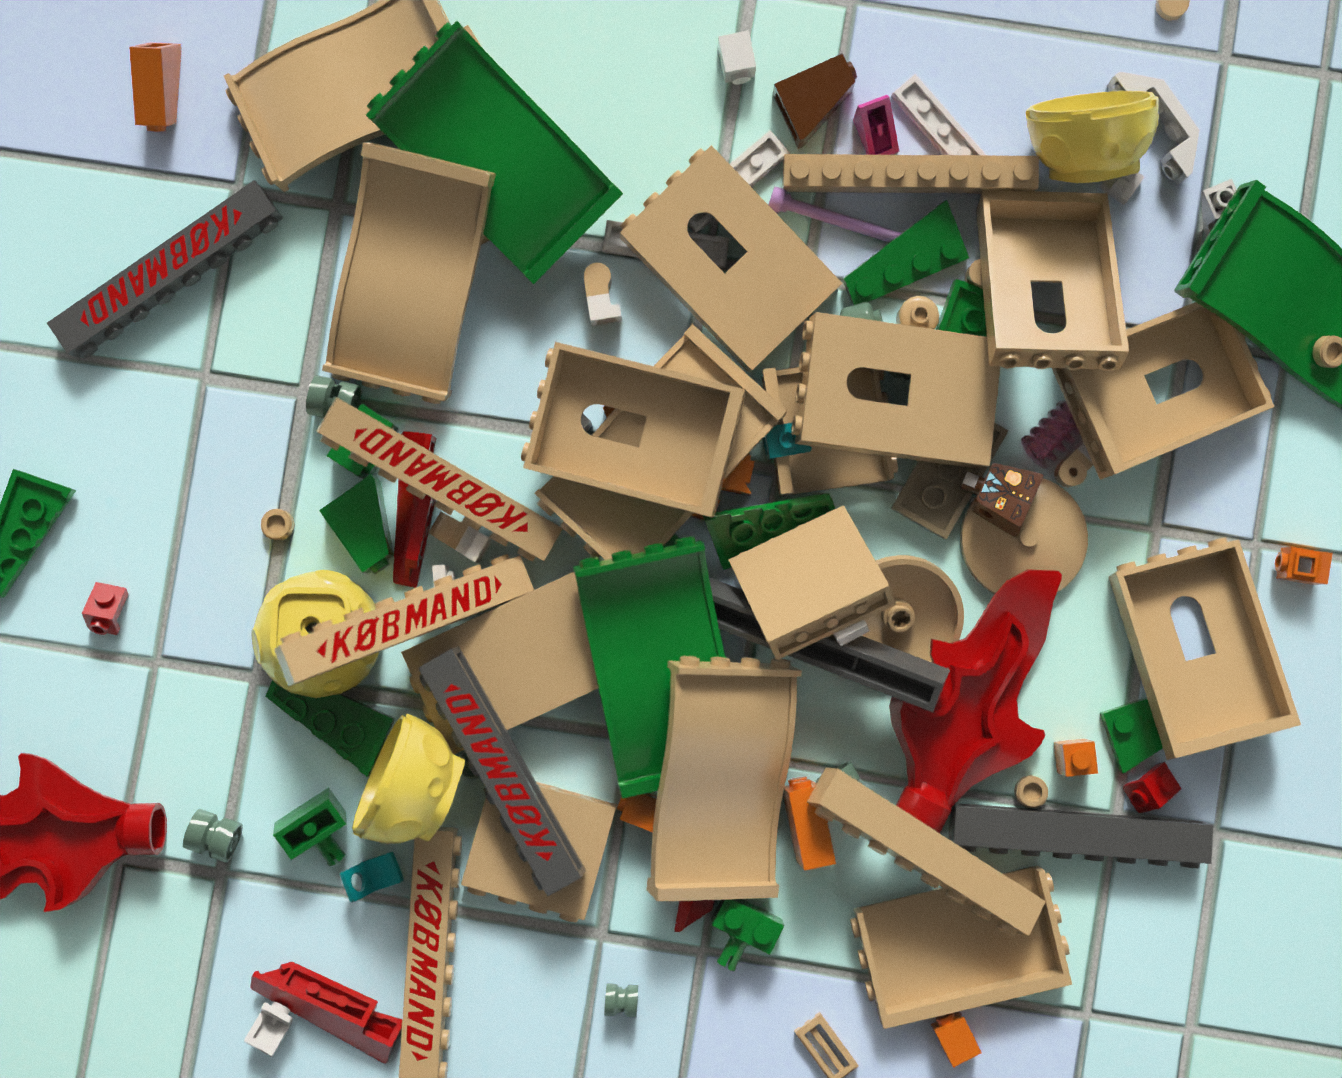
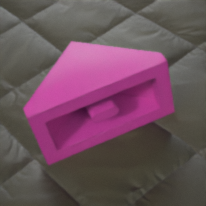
[853,95,900,155]

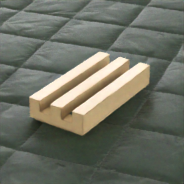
[794,1011,859,1078]

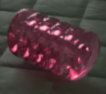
[1020,400,1080,469]

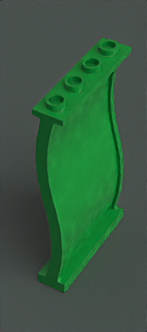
[366,21,623,285]
[1174,179,1342,410]
[573,536,726,799]

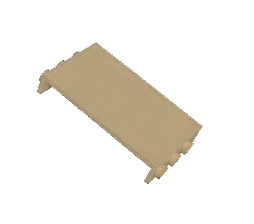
[401,572,598,754]
[850,865,1073,1029]

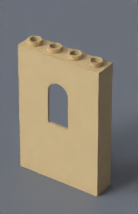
[620,145,842,373]
[976,190,1129,371]
[1052,302,1274,480]
[791,312,1001,469]
[521,342,746,517]
[1109,537,1301,760]

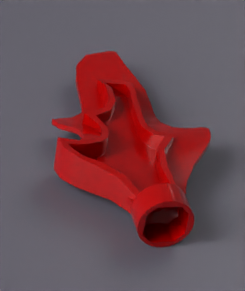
[889,569,1062,833]
[0,753,167,912]

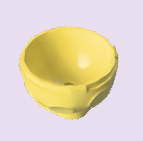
[1026,91,1159,183]
[251,570,379,698]
[352,713,465,844]

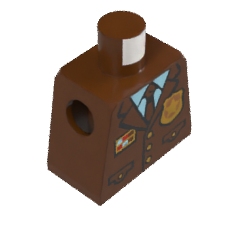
[961,463,1044,538]

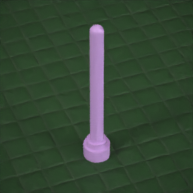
[768,186,902,242]

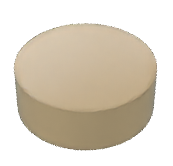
[1155,0,1190,21]
[1313,336,1342,368]
[261,509,295,540]
[1014,775,1048,808]

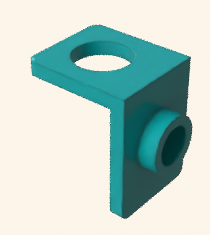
[762,423,812,462]
[340,851,404,903]

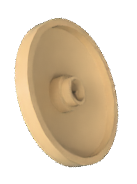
[960,478,1088,594]
[862,555,964,662]

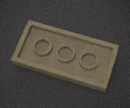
[890,423,1009,540]

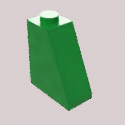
[319,474,394,575]

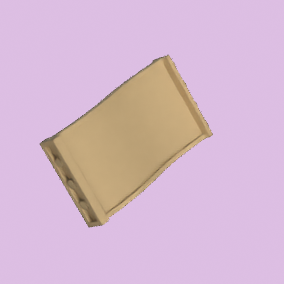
[224,0,451,192]
[322,142,496,404]
[534,324,787,560]
[646,656,802,902]

